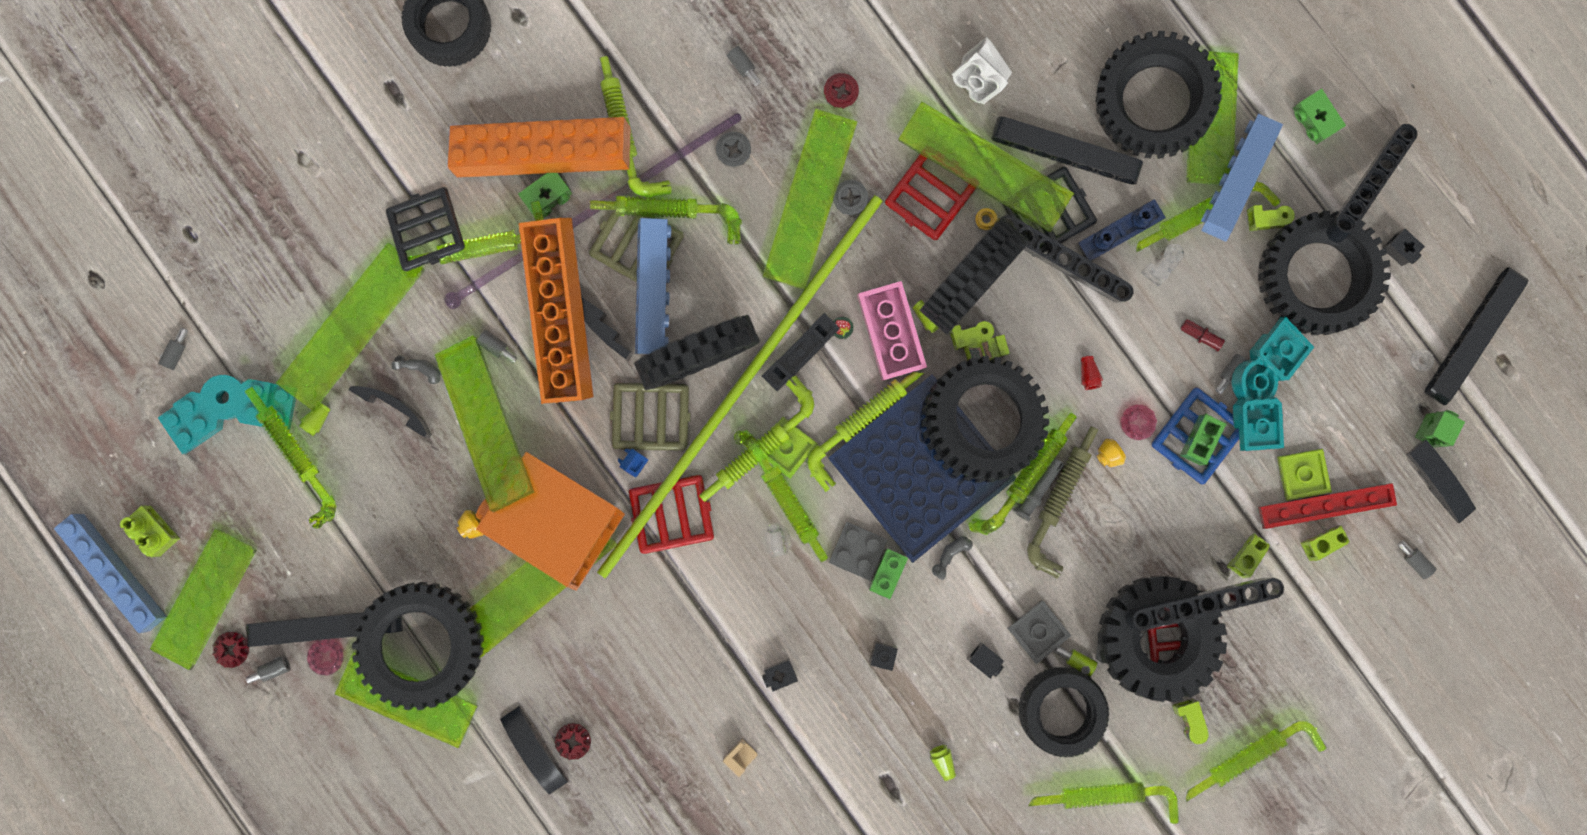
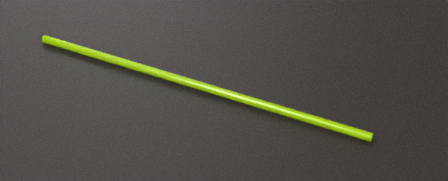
[597,195,883,579]

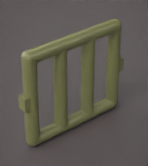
[589,199,684,282]
[610,383,691,451]

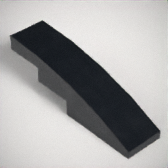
[581,297,633,361]
[1406,439,1476,523]

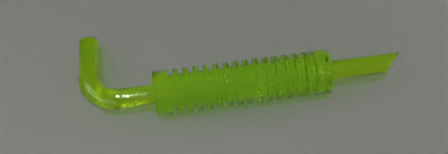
[1136,181,1281,253]
[408,200,544,265]
[1186,721,1327,802]
[1028,782,1179,824]

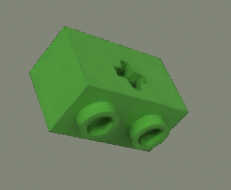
[1293,89,1346,145]
[518,173,573,219]
[1415,410,1465,448]
[1180,414,1226,465]
[868,548,908,599]

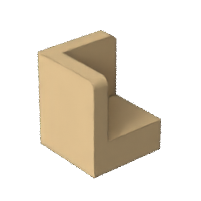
[723,738,757,777]

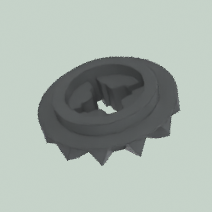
[716,132,751,168]
[833,180,868,216]

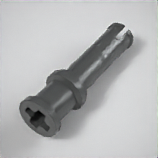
[1012,457,1064,522]

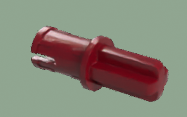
[1180,319,1225,352]

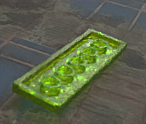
[1186,51,1239,184]
[150,529,257,670]
[335,652,479,748]

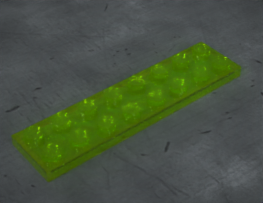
[898,101,1074,232]
[763,108,858,290]
[276,243,425,411]
[435,335,534,512]
[470,536,617,660]

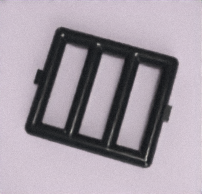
[1002,167,1097,257]
[386,187,465,271]

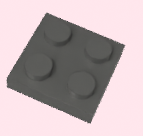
[829,522,888,581]
[1007,600,1071,664]

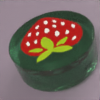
[833,317,854,340]

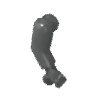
[391,355,441,384]
[932,536,973,580]

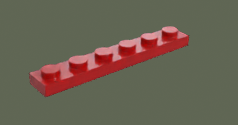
[1258,483,1397,529]

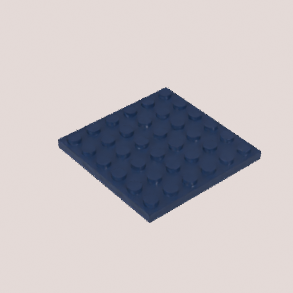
[828,374,1017,563]

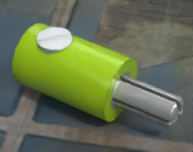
[1055,646,1098,677]

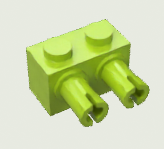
[120,505,180,557]

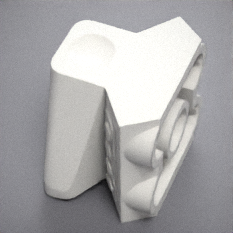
[951,37,1012,105]

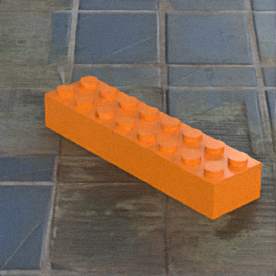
[448,117,631,177]
[519,218,594,404]

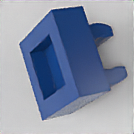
[618,449,649,478]

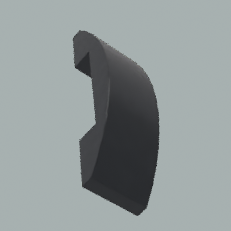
[762,313,840,392]
[349,386,432,438]
[500,706,569,795]

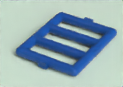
[1151,387,1239,485]

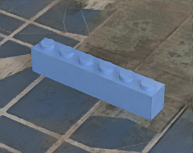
[1201,114,1283,242]
[635,218,671,354]
[54,514,167,633]

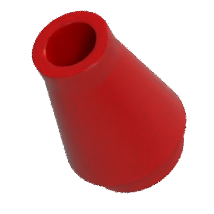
[1080,356,1103,390]

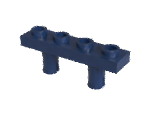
[1077,199,1166,261]

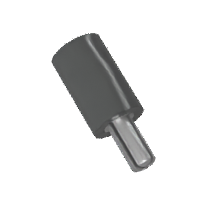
[727,46,760,86]
[158,328,188,370]
[476,330,517,363]
[1215,354,1247,394]
[1398,540,1437,579]
[246,656,291,684]

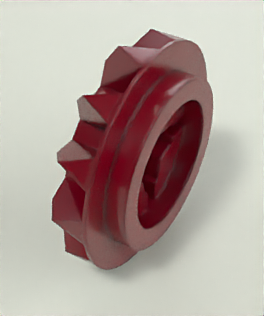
[824,73,859,109]
[212,632,249,668]
[555,723,591,760]

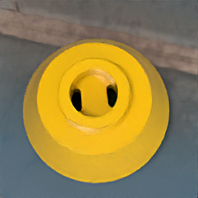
[1097,438,1126,468]
[457,510,484,539]

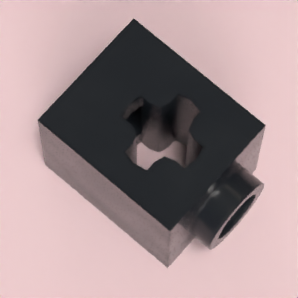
[1382,228,1425,266]
[869,641,898,671]
[967,642,1004,679]
[762,658,798,692]

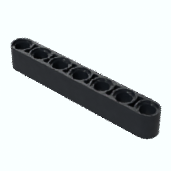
[991,116,1143,185]
[1326,123,1418,243]
[994,215,1134,303]
[1424,267,1529,406]
[1126,578,1284,630]
[246,612,403,647]

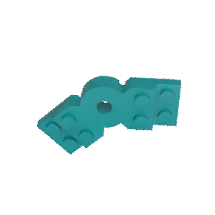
[1232,317,1314,451]
[158,375,298,455]

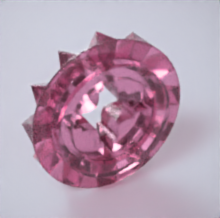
[1121,404,1158,440]
[307,639,344,675]

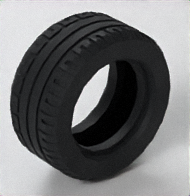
[401,0,491,67]
[1018,667,1109,758]

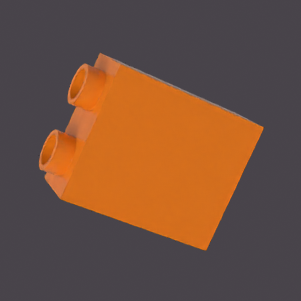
[476,452,625,591]

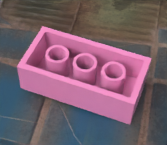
[857,281,927,381]

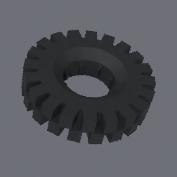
[634,315,760,390]
[1098,576,1227,702]

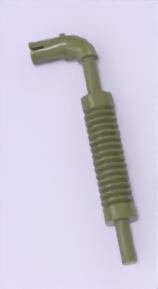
[1027,426,1098,579]

